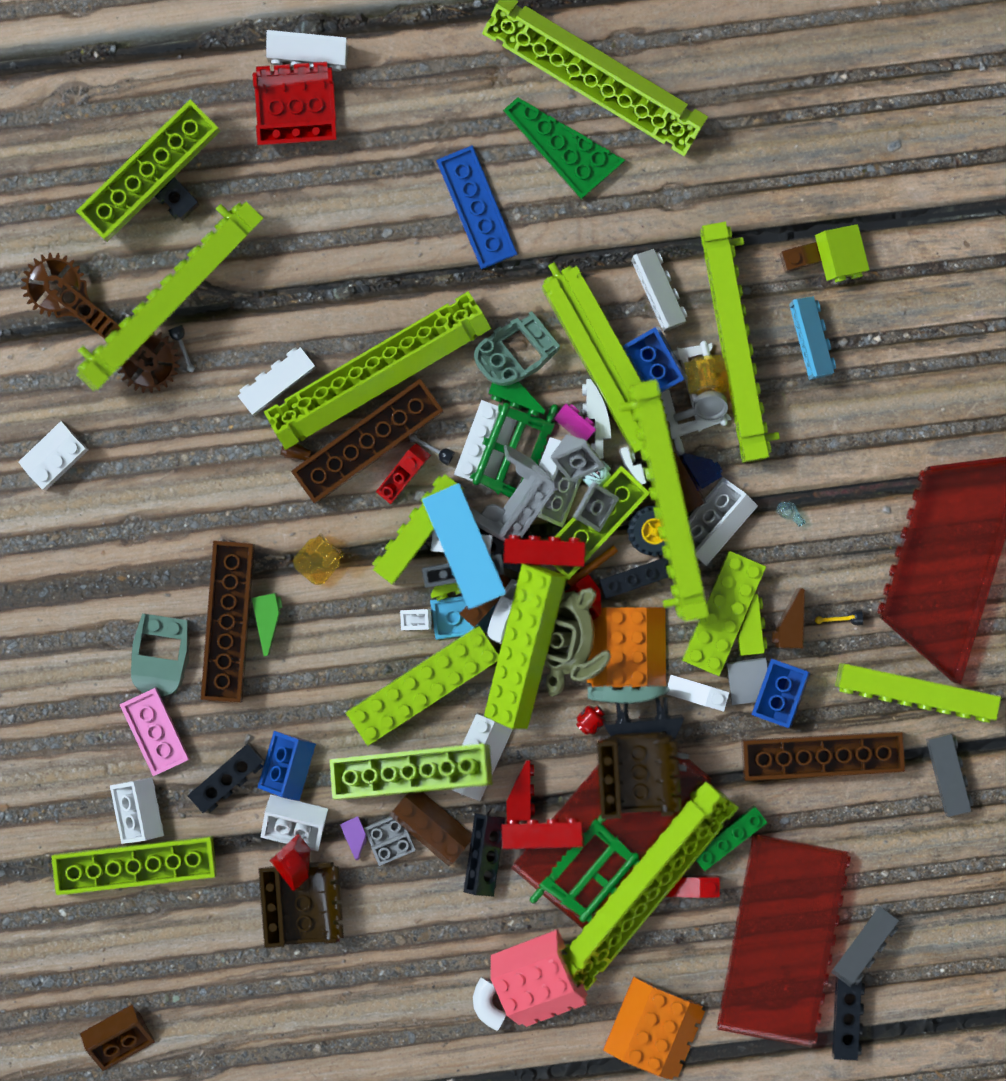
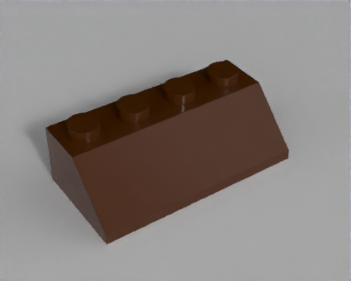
[389,792,472,866]

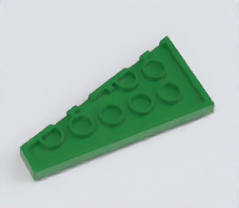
[503,97,626,200]

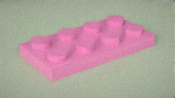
[119,687,190,776]

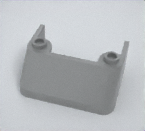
[469,444,555,542]

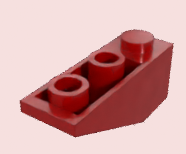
[376,443,431,504]
[507,760,535,821]

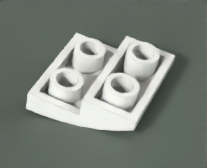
[619,447,647,486]

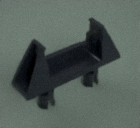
[603,697,684,740]

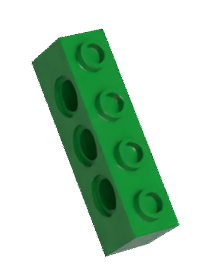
[696,805,768,871]

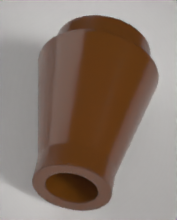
[280,443,311,461]

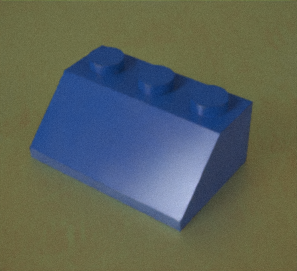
[622,327,688,394]
[751,659,810,729]
[257,731,316,801]

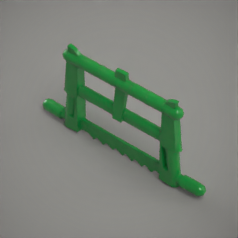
[470,403,558,498]
[530,814,640,923]

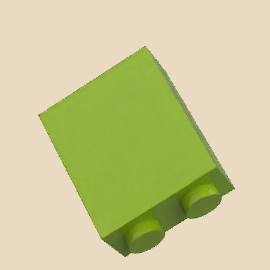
[815,224,870,283]

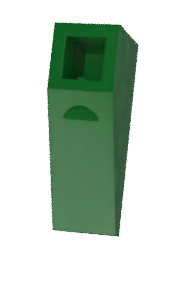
[488,382,545,417]

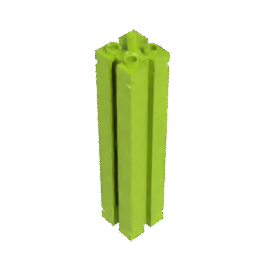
[542,262,670,454]

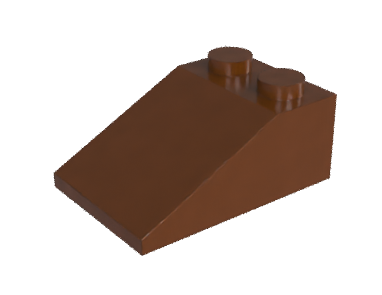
[772,588,805,648]

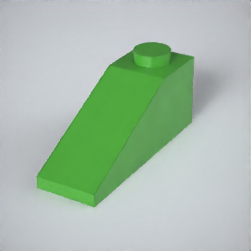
[252,593,283,656]

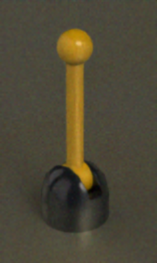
[815,609,863,626]

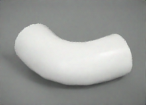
[473,977,506,1031]

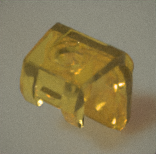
[684,355,729,395]
[293,533,345,585]

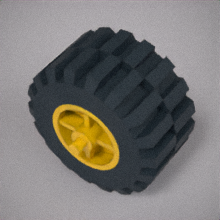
[627,506,665,556]

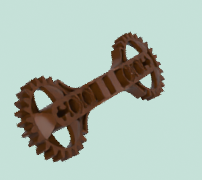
[21,253,180,393]

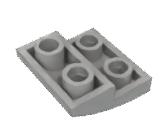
[726,657,768,705]
[364,816,416,866]

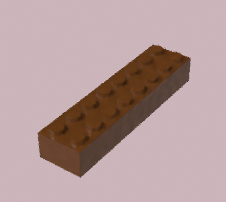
[291,379,444,504]
[201,541,255,703]
[741,731,905,781]

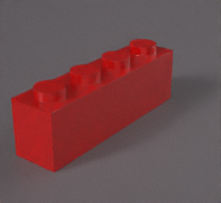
[504,535,585,567]
[502,819,584,850]

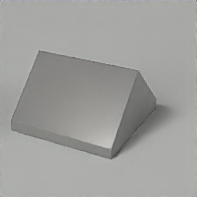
[551,434,605,482]
[573,482,619,532]

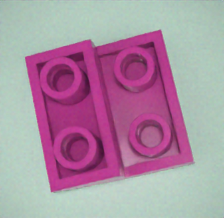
[554,404,596,441]

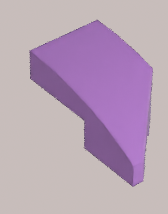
[340,816,367,861]

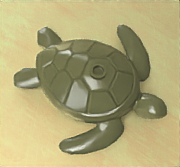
[545,588,611,697]

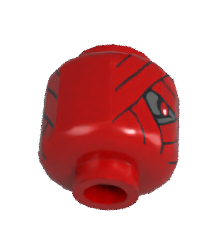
[576,706,605,735]

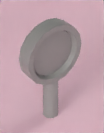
[673,391,728,422]

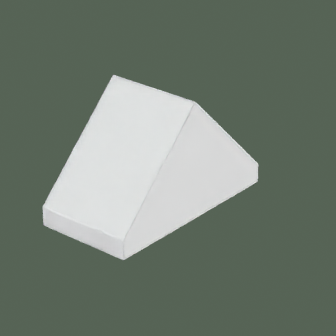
[400,609,432,630]

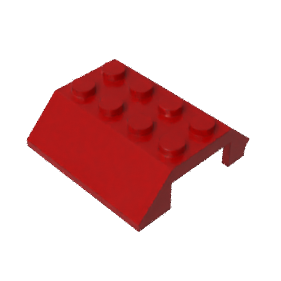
[252,62,337,146]

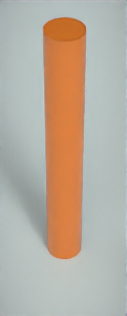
[567,545,618,587]

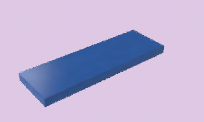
[436,145,518,270]

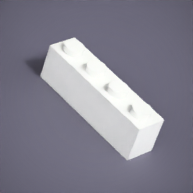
[238,347,316,416]

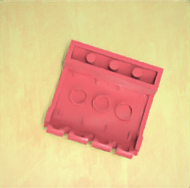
[491,929,587,1027]

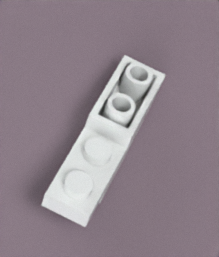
[582,379,611,459]
[487,579,518,644]

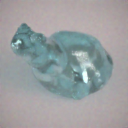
[776,502,806,527]

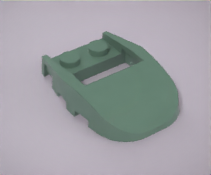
[474,311,560,386]
[131,613,190,696]
[588,686,670,704]

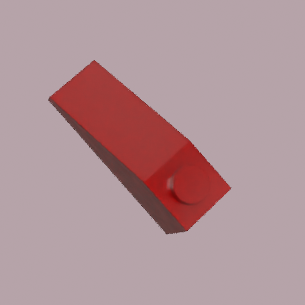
[666,875,720,898]

